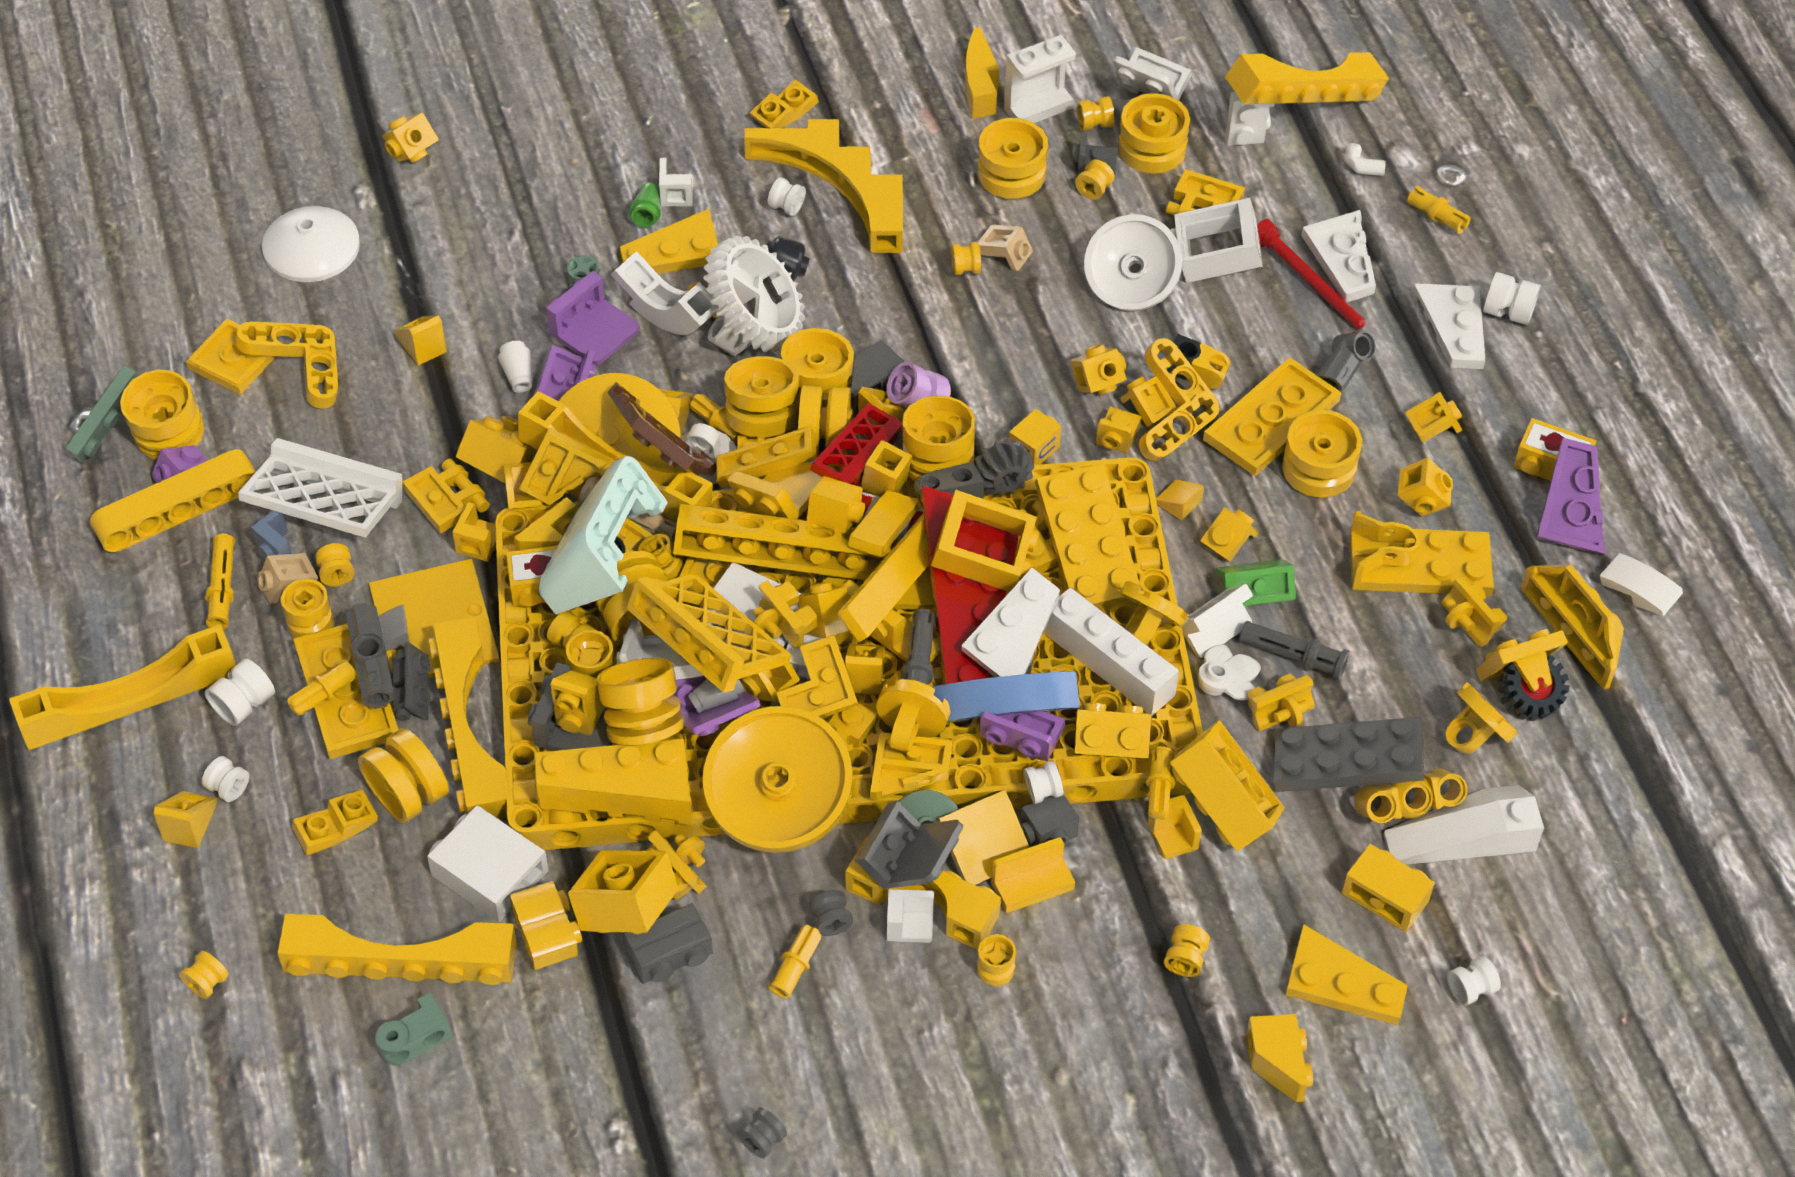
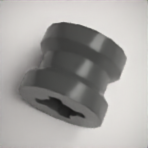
[809,890,853,936]
[737,1107,787,1159]

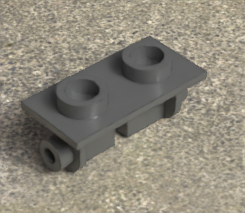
[392,642,430,721]

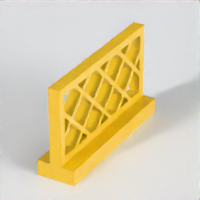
[626,573,792,693]

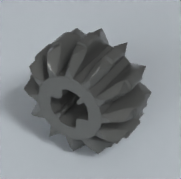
[975,438,1035,497]

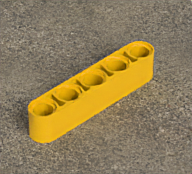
[90,449,256,552]

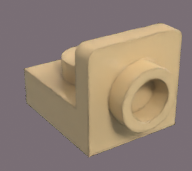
[978,225,1033,271]
[257,553,318,604]

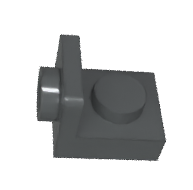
[1072,132,1118,176]

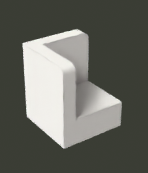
[659,158,693,207]
[887,889,934,943]

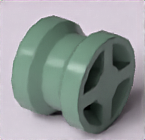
[567,255,600,288]

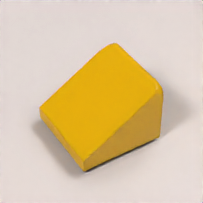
[1156,480,1204,521]

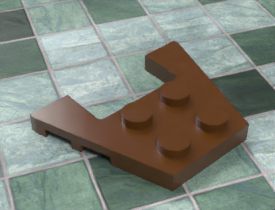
[607,382,716,476]

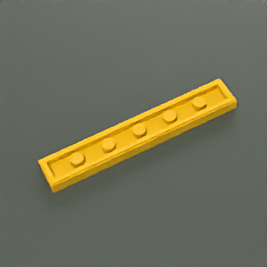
[838,513,929,642]

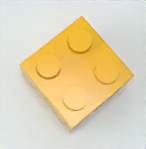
[568,850,679,934]

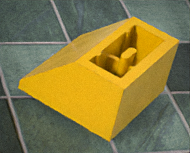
[456,416,538,483]

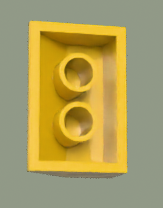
[1170,720,1285,852]

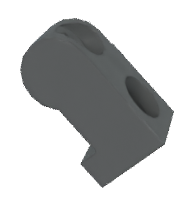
[913,462,984,509]

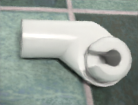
[1342,143,1385,176]

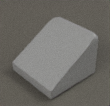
[378,605,410,651]

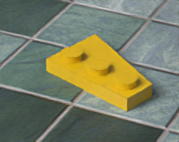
[1286,924,1408,1025]

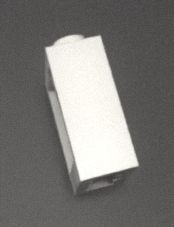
[1171,198,1263,283]

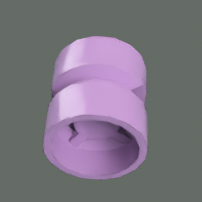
[887,362,950,408]

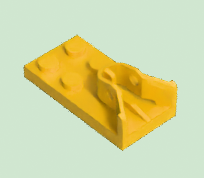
[1349,511,1494,596]

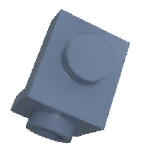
[251,511,291,561]

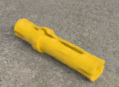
[205,533,235,630]

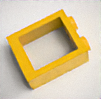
[931,490,1039,592]

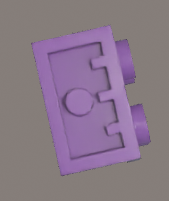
[672,676,761,736]

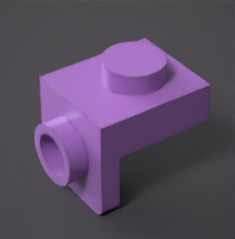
[152,445,208,483]

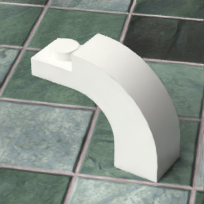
[611,251,720,335]

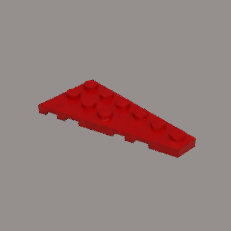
[920,486,1019,685]

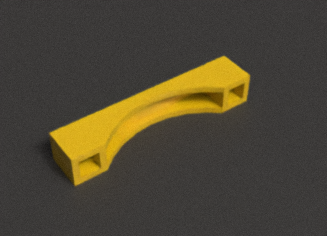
[1225,52,1389,104]
[518,391,713,523]
[428,616,510,819]
[9,624,236,751]
[278,913,517,985]

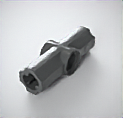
[346,603,395,709]

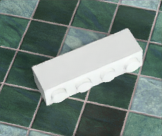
[1044,587,1179,717]

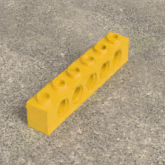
[673,504,891,580]

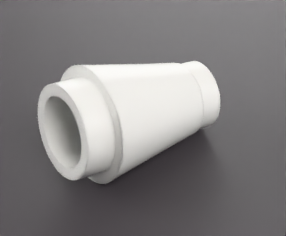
[498,341,532,393]

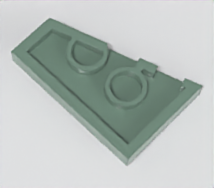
[66,365,138,464]

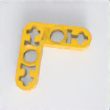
[236,322,338,409]
[1139,338,1219,461]

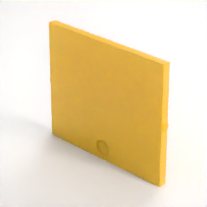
[369,559,500,686]

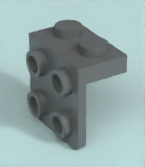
[528,662,612,751]
[855,801,964,889]

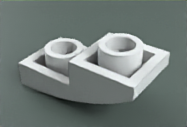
[1600,553,1683,616]

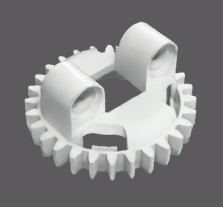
[704,236,805,356]

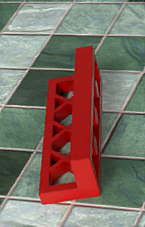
[810,403,903,486]

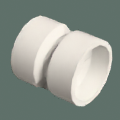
[1483,272,1541,325]
[205,658,275,726]

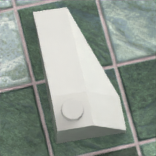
[1383,785,1544,865]

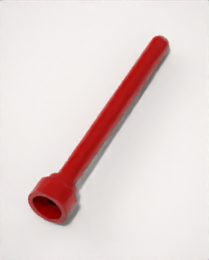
[1257,219,1365,329]

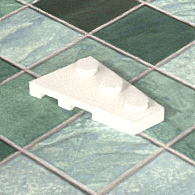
[1301,210,1376,302]
[1412,283,1485,369]
[962,568,1060,677]

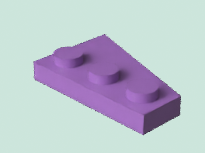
[1536,438,1606,556]

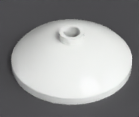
[262,206,360,282]
[1084,214,1182,311]

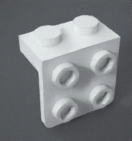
[1113,47,1192,101]
[1225,92,1274,146]

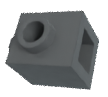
[1020,795,1079,846]

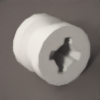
[768,177,806,216]
[202,756,249,802]
[1024,760,1064,804]

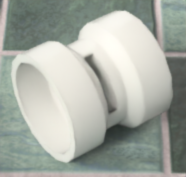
[1447,956,1501,1006]

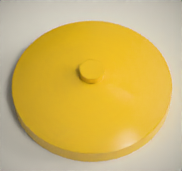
[558,373,682,500]
[703,706,853,853]

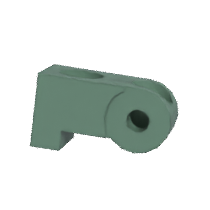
[375,992,453,1065]

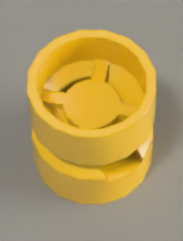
[281,579,334,639]
[566,630,615,678]

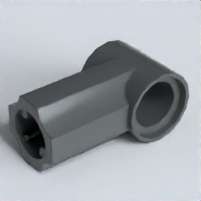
[1318,331,1376,394]

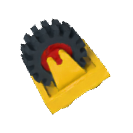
[1475,629,1570,721]

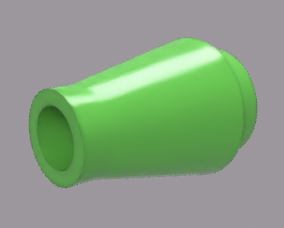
[629,183,661,228]

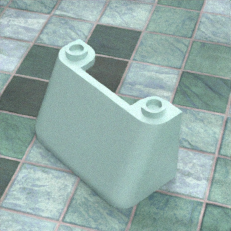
[539,456,668,614]

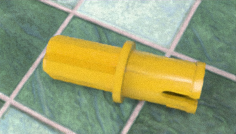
[690,394,747,444]
[287,660,358,716]
[1146,746,1176,819]
[768,925,821,999]

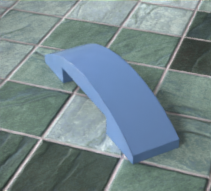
[932,671,1080,723]

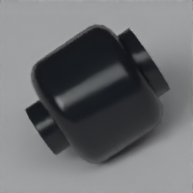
[766,236,810,282]

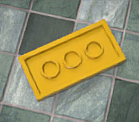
[1203,357,1342,476]
[1035,463,1141,607]
[293,624,398,759]

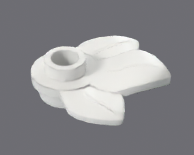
[1197,645,1261,700]

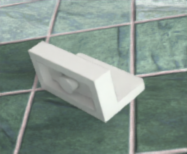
[1182,584,1253,658]

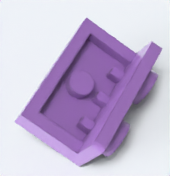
[534,344,596,401]
[980,711,1065,761]

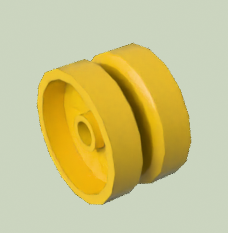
[1118,93,1190,174]
[978,118,1048,199]
[780,328,854,407]
[724,356,800,438]
[798,385,853,457]
[1282,410,1363,498]
[358,728,449,824]

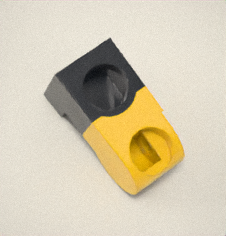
[1167,333,1231,389]

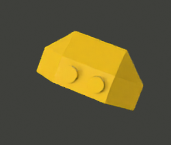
[1521,564,1624,690]

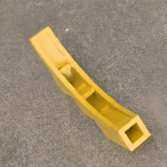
[744,119,903,253]

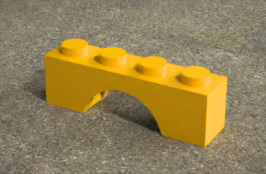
[845,837,1001,950]

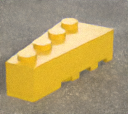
[534,739,692,825]

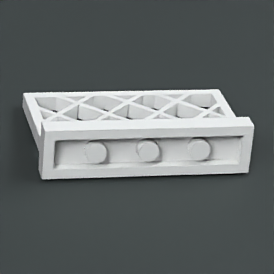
[238,438,402,538]

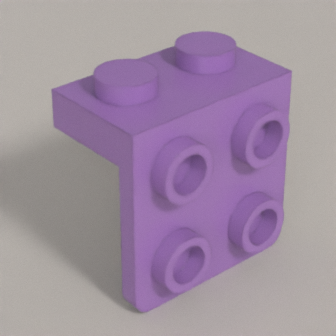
[546,271,640,365]

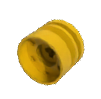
[120,369,205,460]
[903,396,975,482]
[596,551,676,645]
[596,658,684,745]

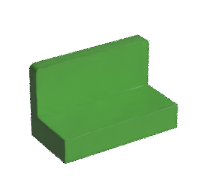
[1216,559,1296,606]

